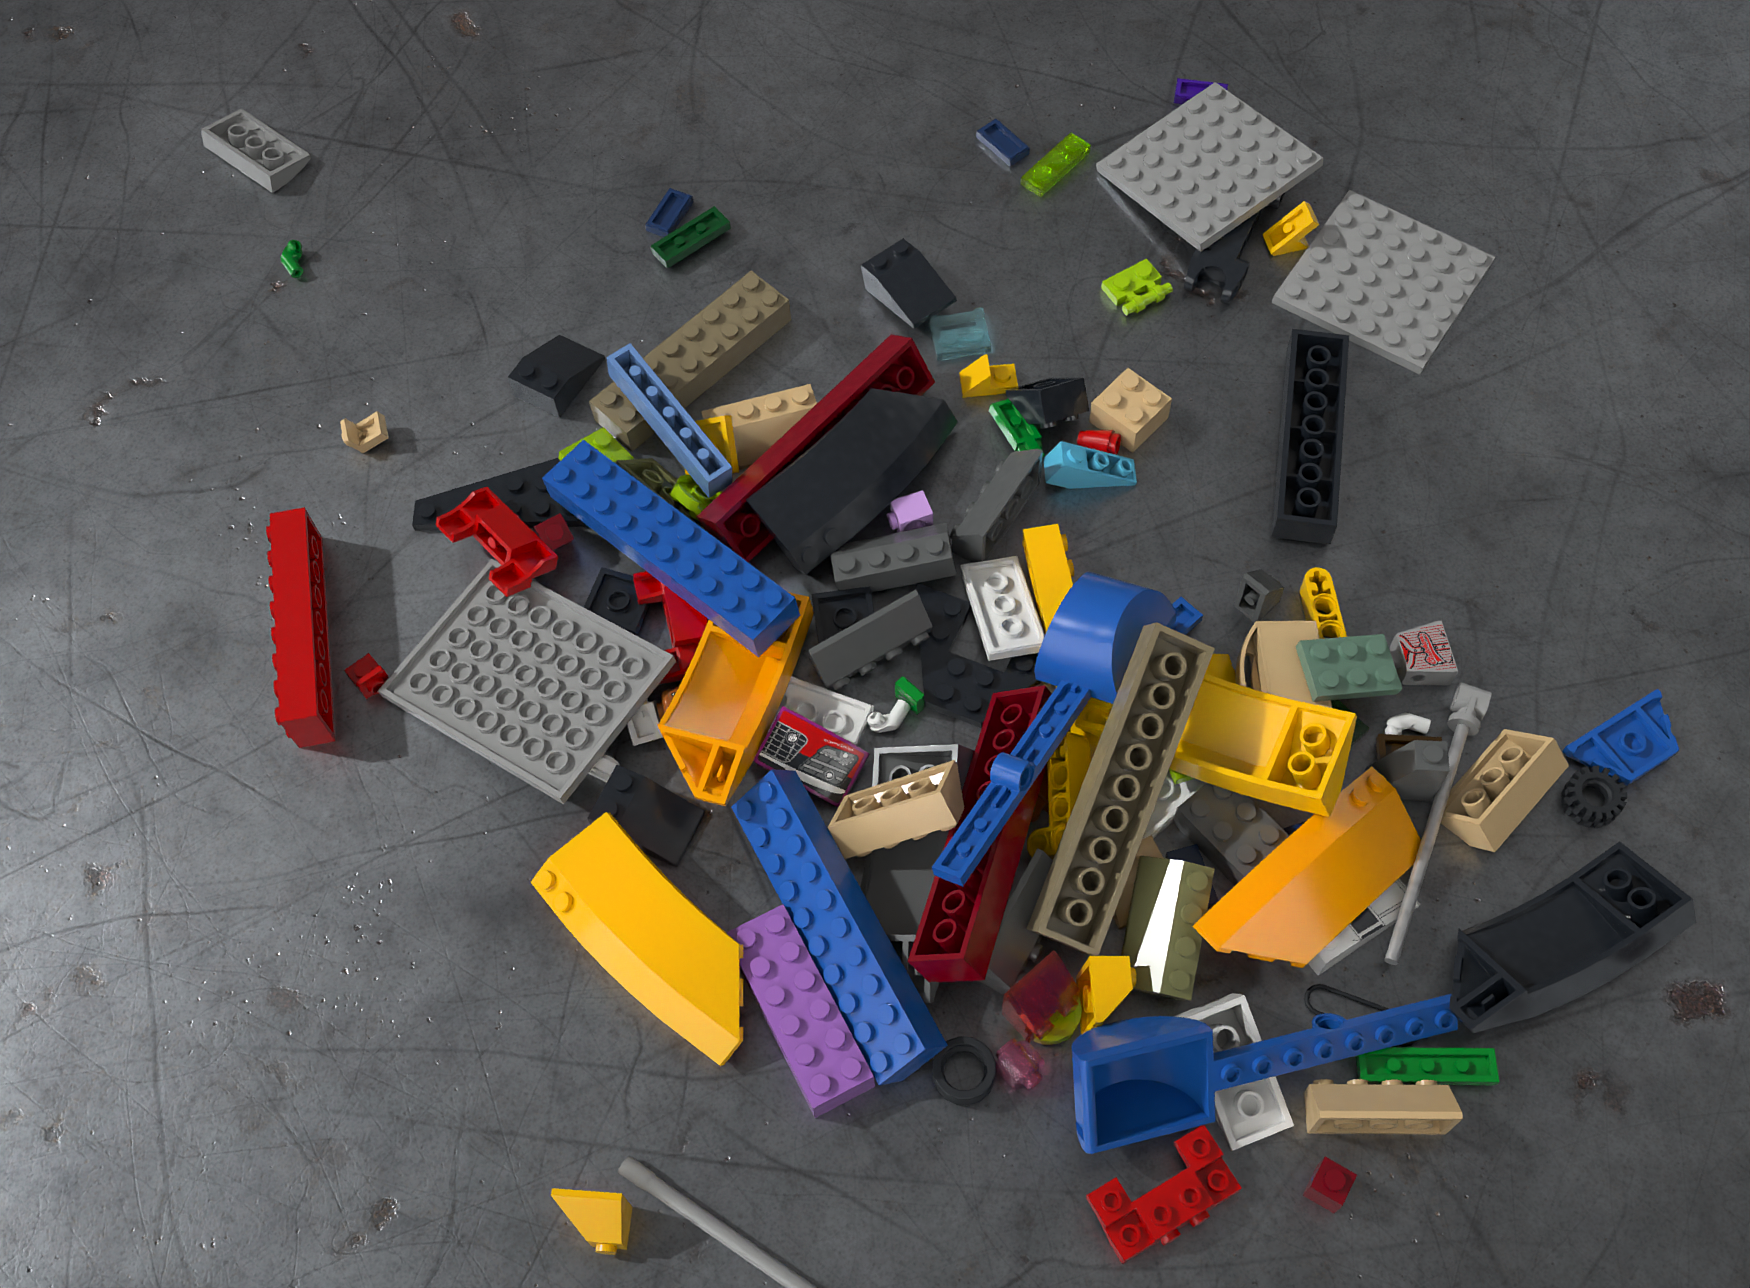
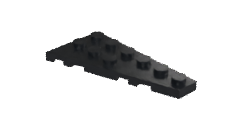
[412,458,586,531]

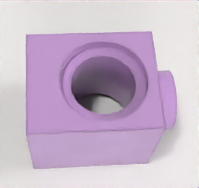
[887,490,933,532]

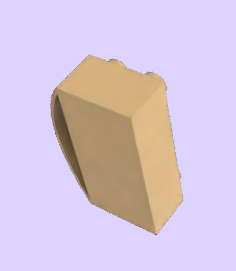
[1235,621,1332,708]

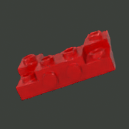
[436,487,558,597]
[633,571,709,685]
[1086,1125,1242,1264]

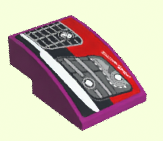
[754,706,870,807]

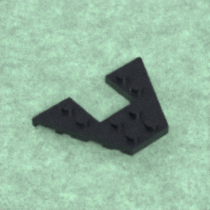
[916,583,1042,728]

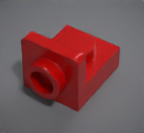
[344,653,389,700]

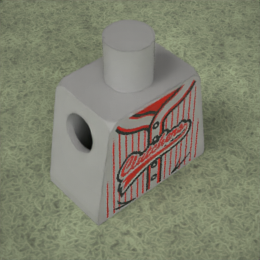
[1390,620,1458,686]

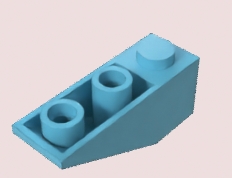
[1043,441,1137,489]

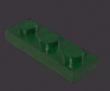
[650,206,731,268]

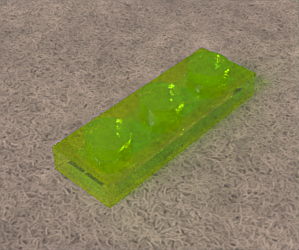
[1021,132,1091,197]

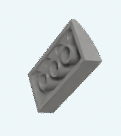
[201,108,311,193]

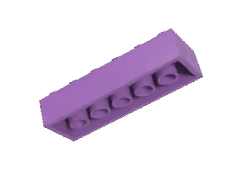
[726,904,875,1118]

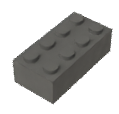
[1173,783,1289,886]

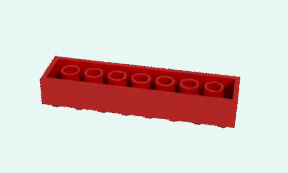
[266,507,335,748]

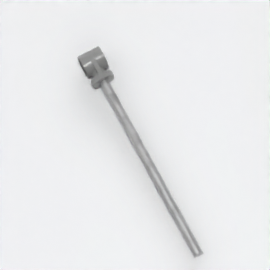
[1385,682,1492,965]

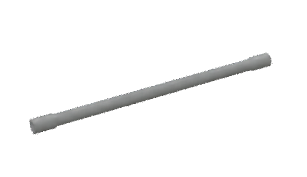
[618,1156,818,1288]

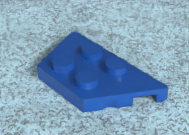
[1562,689,1679,786]

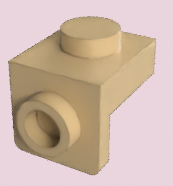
[340,411,389,453]

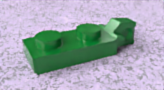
[988,399,1045,459]

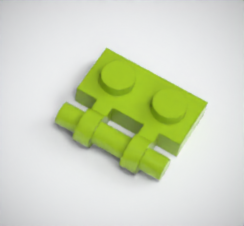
[1101,258,1173,315]

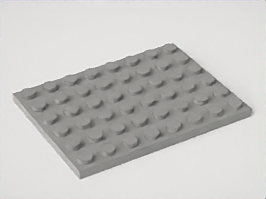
[378,559,676,804]

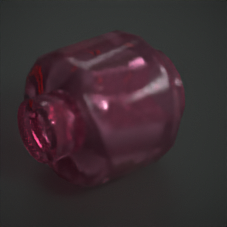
[995,1038,1045,1091]

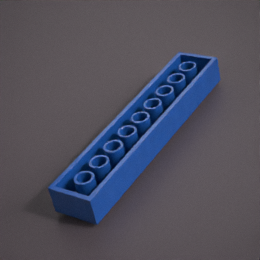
[542,440,800,658]
[731,769,948,1085]

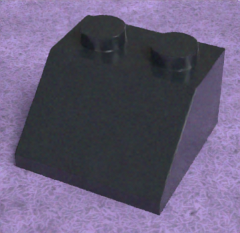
[1005,378,1089,428]

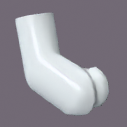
[867,700,911,733]
[1385,712,1431,735]

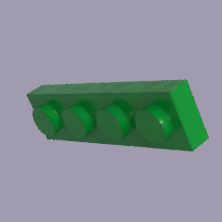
[1355,1047,1499,1085]

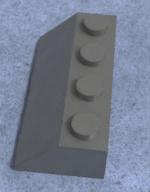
[950,449,1043,563]
[831,522,957,592]
[808,590,933,691]
[979,848,1053,998]

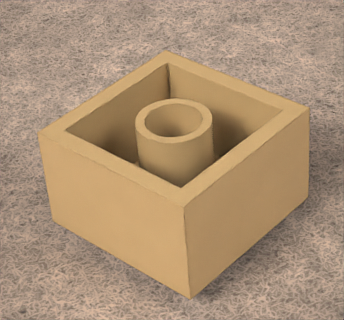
[1089,368,1172,453]

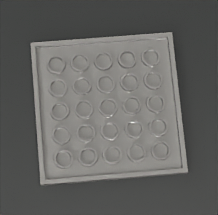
[1096,82,1323,252]
[1272,190,1495,375]

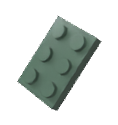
[1295,634,1403,702]

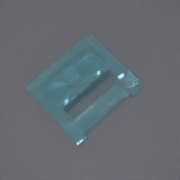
[929,307,991,361]

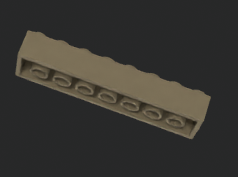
[589,271,791,452]

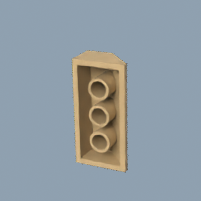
[701,384,817,470]
[1441,729,1569,852]
[828,760,964,859]
[1303,1079,1463,1135]

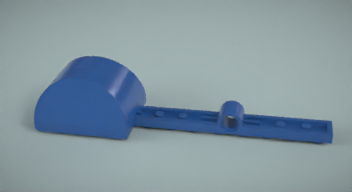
[932,572,1176,887]
[1071,994,1458,1154]

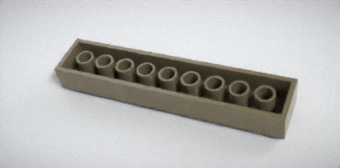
[1026,622,1215,956]

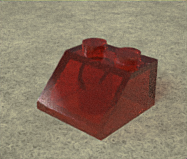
[1002,950,1080,1043]

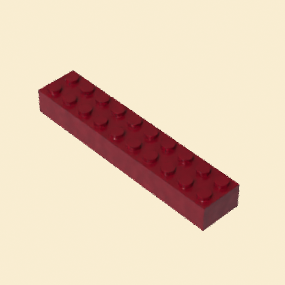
[696,334,935,562]
[908,685,1052,982]

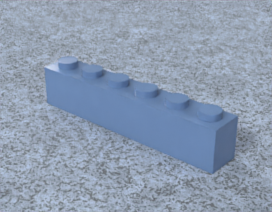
[606,343,732,498]

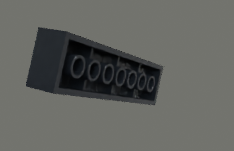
[1271,329,1349,544]

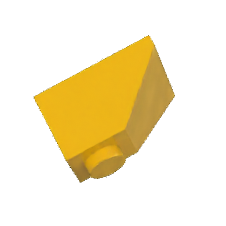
[1076,956,1136,1034]
[551,1188,633,1255]

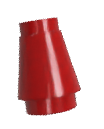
[1077,430,1121,455]

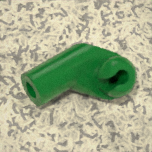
[281,240,304,278]

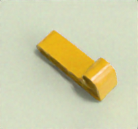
[1300,567,1347,639]
[1027,732,1091,860]

